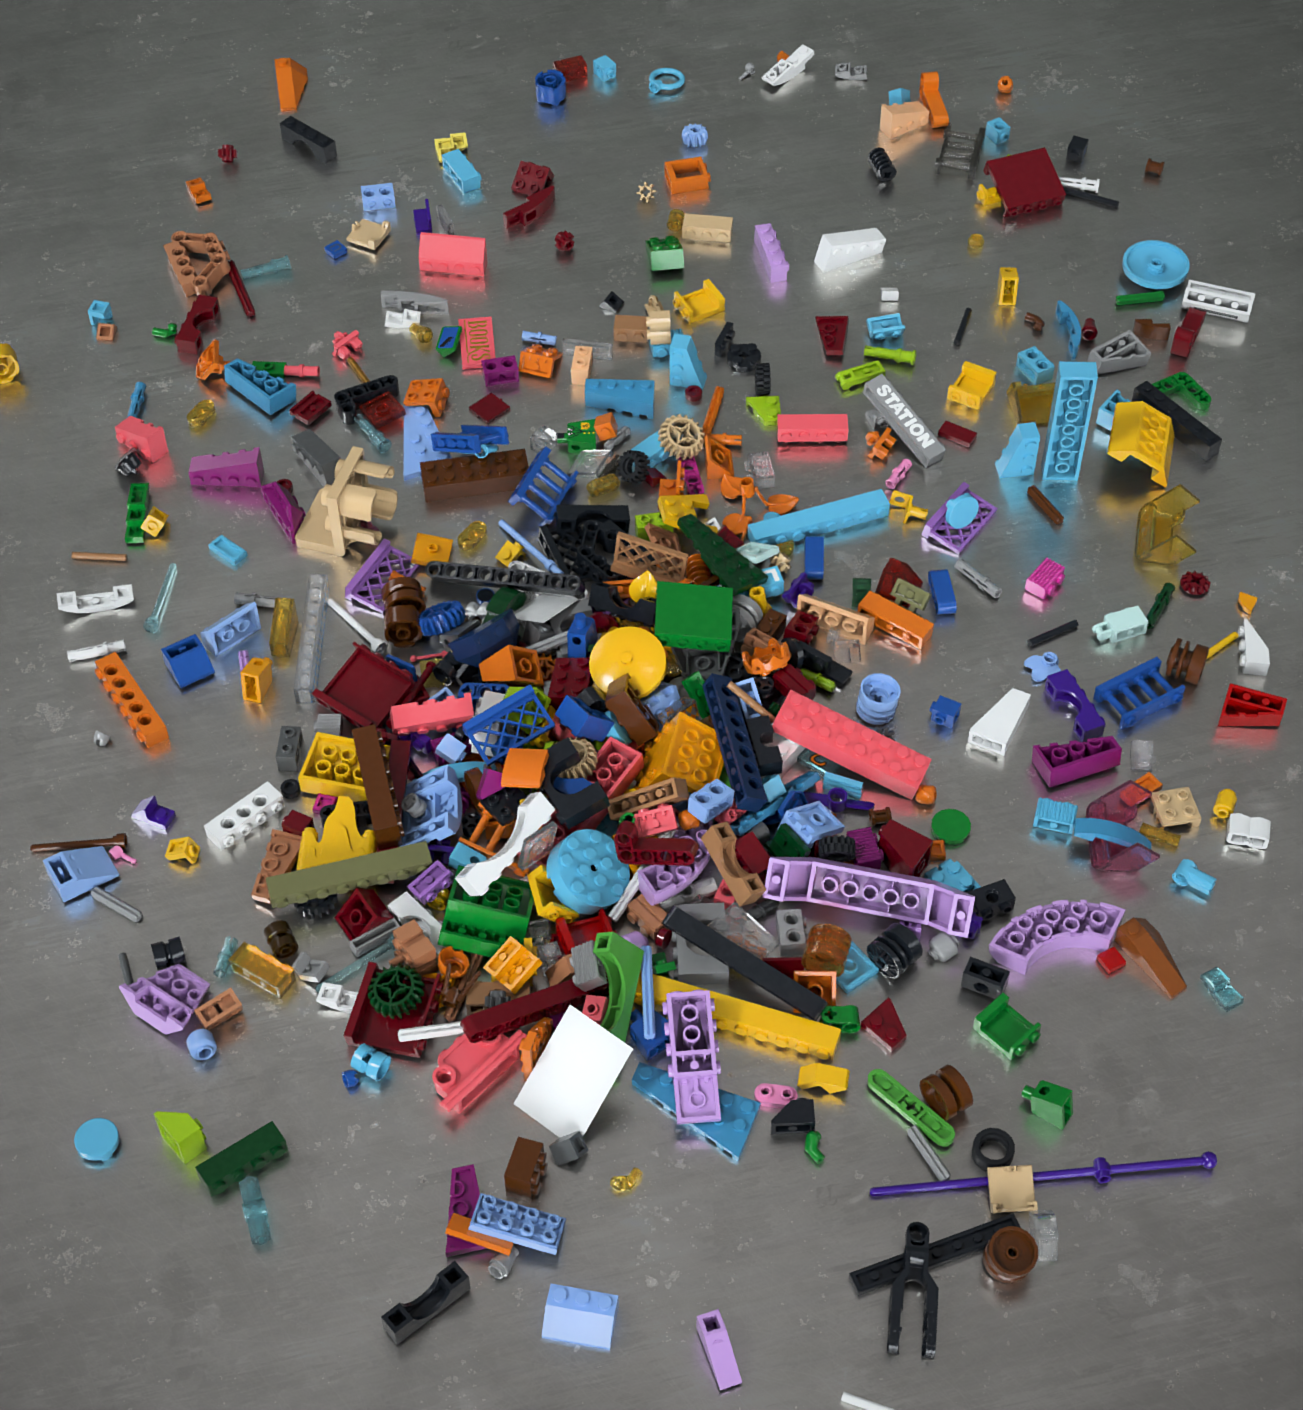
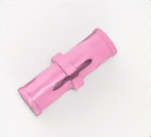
[885,459,912,489]

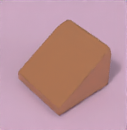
[96,323,117,341]

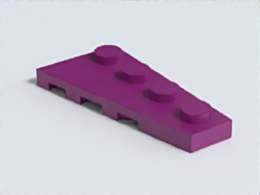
[445,1164,487,1257]

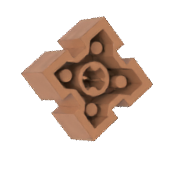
[389,919,439,976]

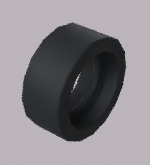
[972,1128,1015,1171]

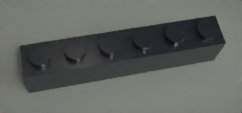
[1132,381,1222,461]

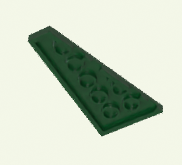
[677,514,768,596]

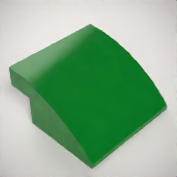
[437,865,534,958]

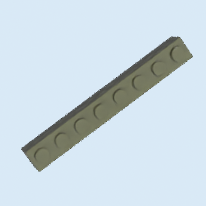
[266,841,432,908]

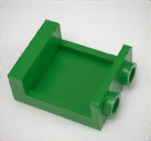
[973,993,1041,1060]

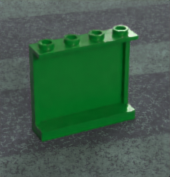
[654,581,733,652]

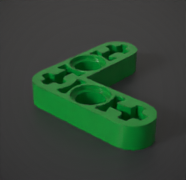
[1152,372,1212,410]

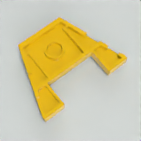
[657,494,718,533]

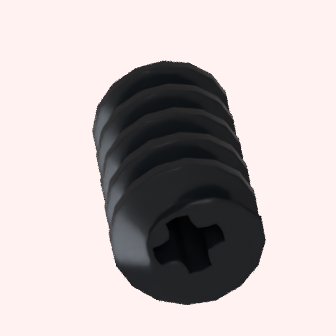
[868,147,897,182]

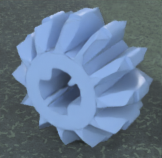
[682,123,708,148]

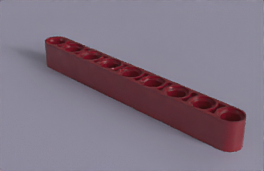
[460,970,609,1043]

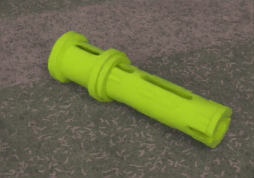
[864,345,916,365]

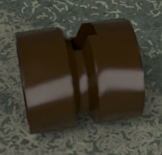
[263,920,299,960]

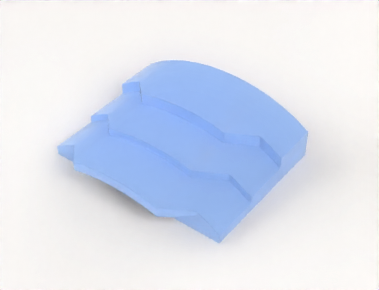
[400,764,462,847]

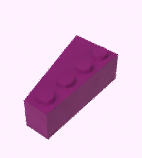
[188,447,264,487]
[1032,736,1122,788]

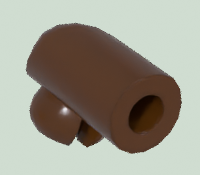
[1025,312,1045,331]

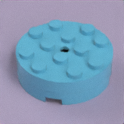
[546,829,630,915]

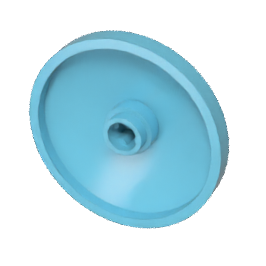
[1122,240,1190,289]

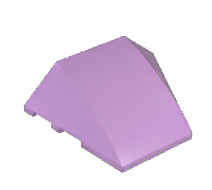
[119,964,210,1035]

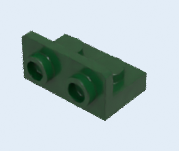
[764,823,811,857]

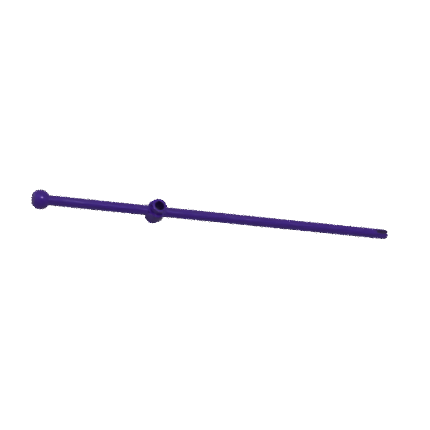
[870,1151,1217,1196]

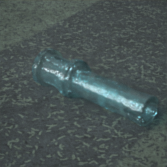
[240,255,291,280]
[354,413,392,453]

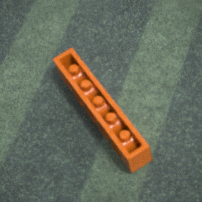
[95,652,169,748]

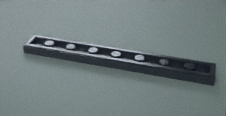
[849,1213,1021,1296]

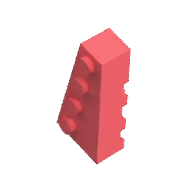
[390,692,474,736]

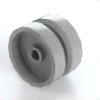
[732,594,763,642]

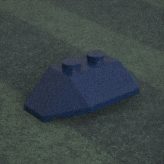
[447,608,520,668]

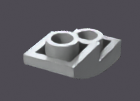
[835,62,868,80]

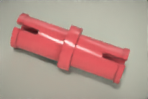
[284,364,320,378]

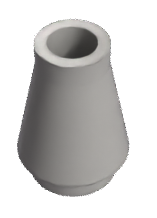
[488,1246,519,1279]

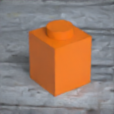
[594,412,618,441]

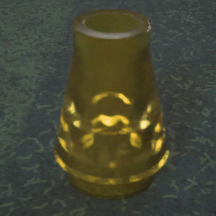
[409,323,433,343]

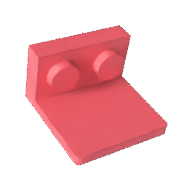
[633,803,679,838]

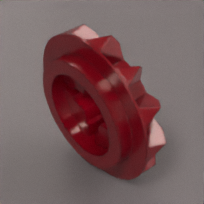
[1180,571,1211,595]

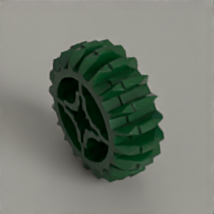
[368,963,425,1019]

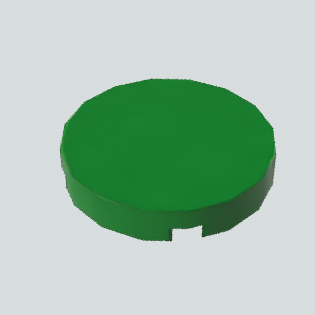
[931,809,971,845]

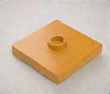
[411,533,453,569]

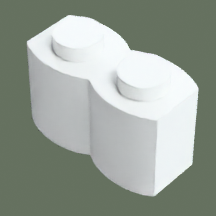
[1226,813,1271,849]

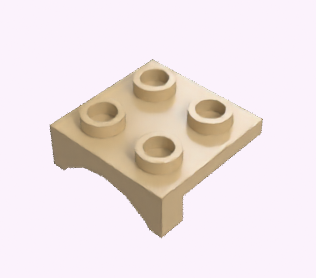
[346,219,391,250]
[1150,787,1201,828]
[987,1165,1038,1213]

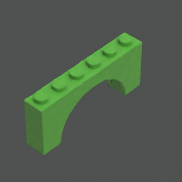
[593,932,644,1043]

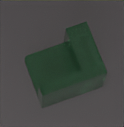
[852,578,871,607]

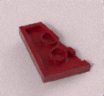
[815,316,849,356]

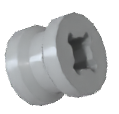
[401,793,427,818]

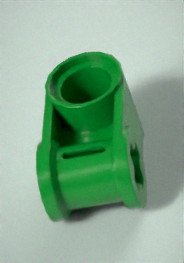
[819,1005,861,1033]

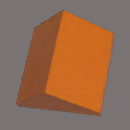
[704,435,734,479]
[793,971,836,1013]

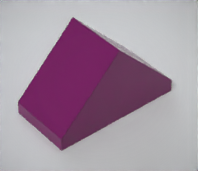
[476,768,504,800]

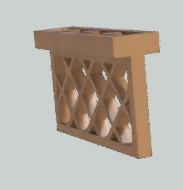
[610,531,689,583]

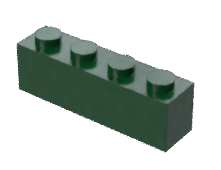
[195,1121,288,1197]

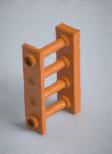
[458,802,555,878]

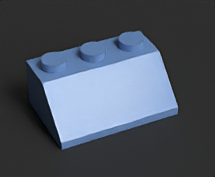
[200,602,261,657]
[542,1283,619,1350]

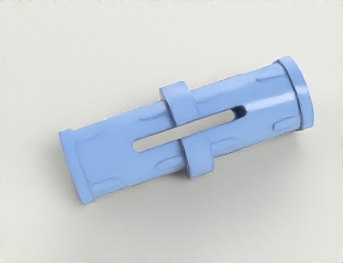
[522,330,557,346]

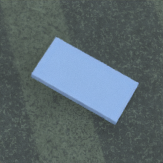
[469,1193,566,1255]

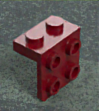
[511,161,554,196]

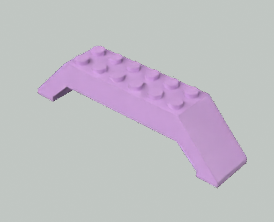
[763,857,975,938]

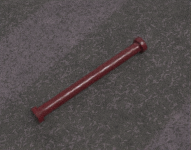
[386,661,436,729]

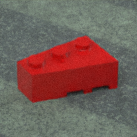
[1218,683,1287,726]

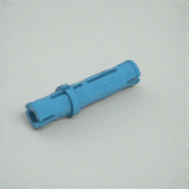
[127,382,147,418]

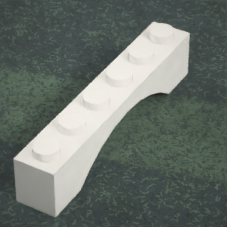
[455,792,556,896]

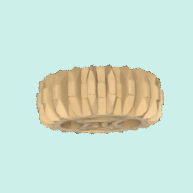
[658,414,705,461]
[556,737,598,780]

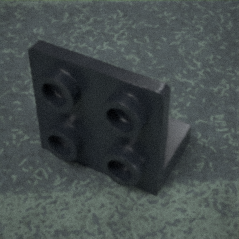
[480,787,527,826]

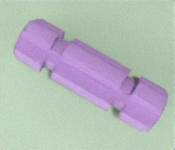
[238,650,249,671]

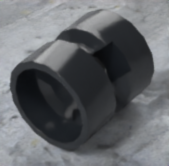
[432,651,463,686]
[151,936,186,970]

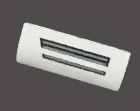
[1181,280,1255,323]

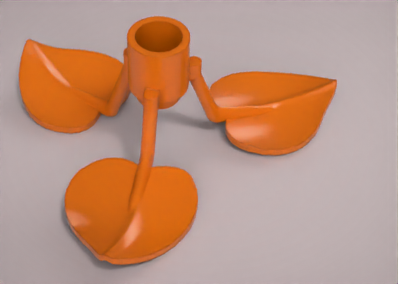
[721,474,799,535]

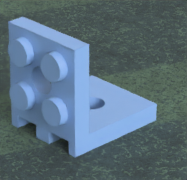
[640,681,687,732]
[773,801,845,849]

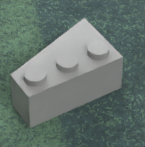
[1087,330,1151,374]

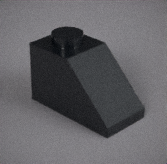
[770,1098,815,1135]

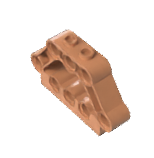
[163,231,231,297]

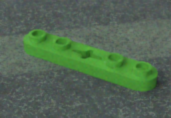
[867,1069,955,1147]

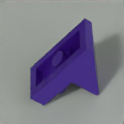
[400,732,431,755]
[131,796,176,830]

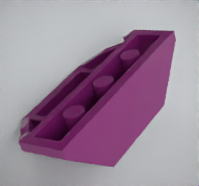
[261,481,306,544]

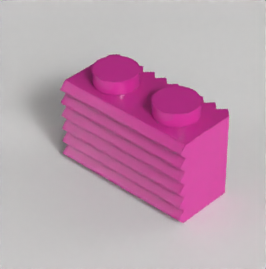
[1025,557,1065,599]

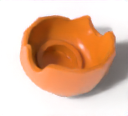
[438,946,470,979]

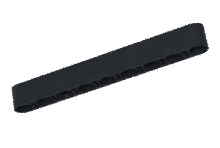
[425,561,586,596]
[661,905,828,1021]

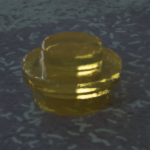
[968,234,984,249]

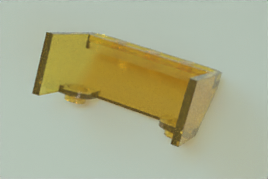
[1135,484,1200,565]

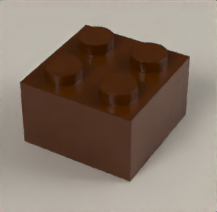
[504,1137,548,1203]

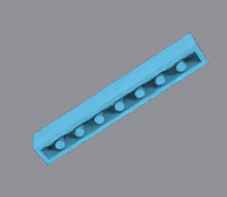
[747,489,890,546]

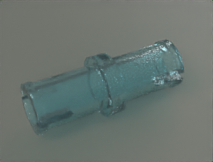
[213,936,238,978]

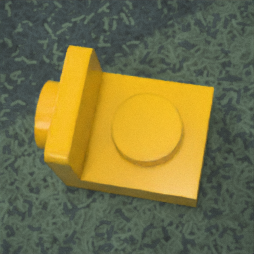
[977,184,1001,206]
[141,506,169,537]
[165,836,200,864]

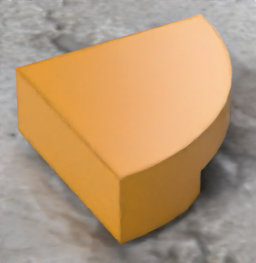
[1238,592,1258,615]

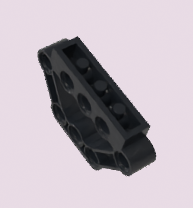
[576,519,656,583]

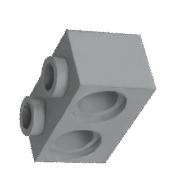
[776,909,809,956]

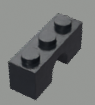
[745,715,783,777]

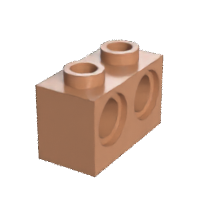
[194,988,243,1031]

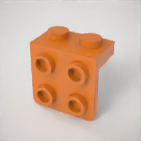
[403,378,450,417]

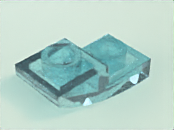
[1200,967,1244,1012]

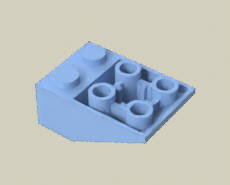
[43,846,120,902]

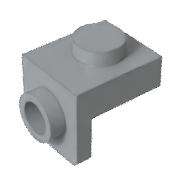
[292,952,330,983]

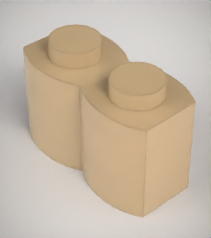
[646,310,671,345]

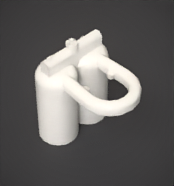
[465,602,489,625]

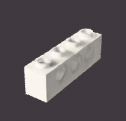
[204,781,285,851]

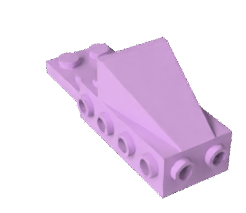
[662,989,721,1125]

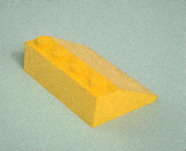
[298,732,391,802]

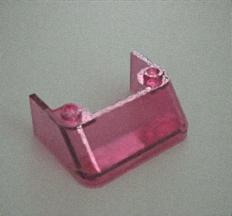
[1086,780,1160,872]

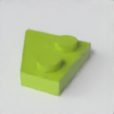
[746,396,781,426]

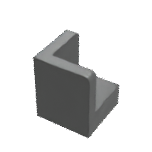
[549,1131,589,1165]

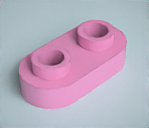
[754,1083,798,1109]

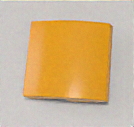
[483,936,543,995]

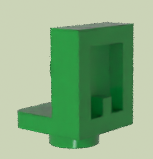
[652,952,676,975]

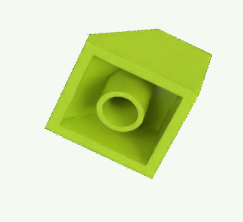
[153,1111,207,1164]

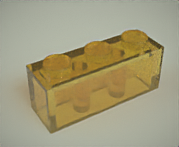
[228,942,296,999]

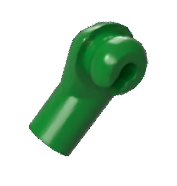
[152,323,178,338]
[804,1131,825,1164]

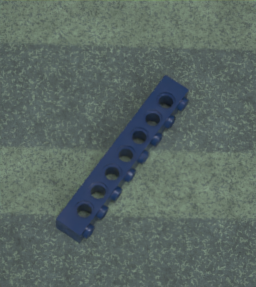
[702,673,768,812]

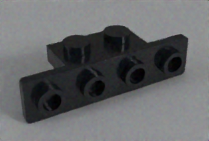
[798,640,852,685]

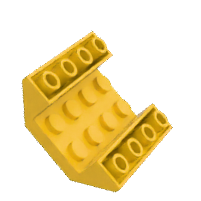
[1107,401,1175,487]

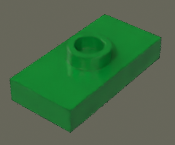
[252,361,287,379]

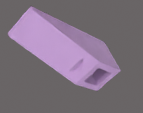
[696,1309,742,1390]

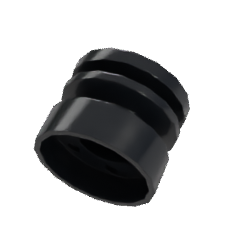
[867,923,923,979]

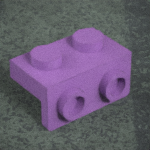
[407,860,454,905]

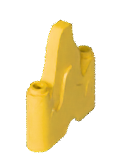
[296,796,378,871]

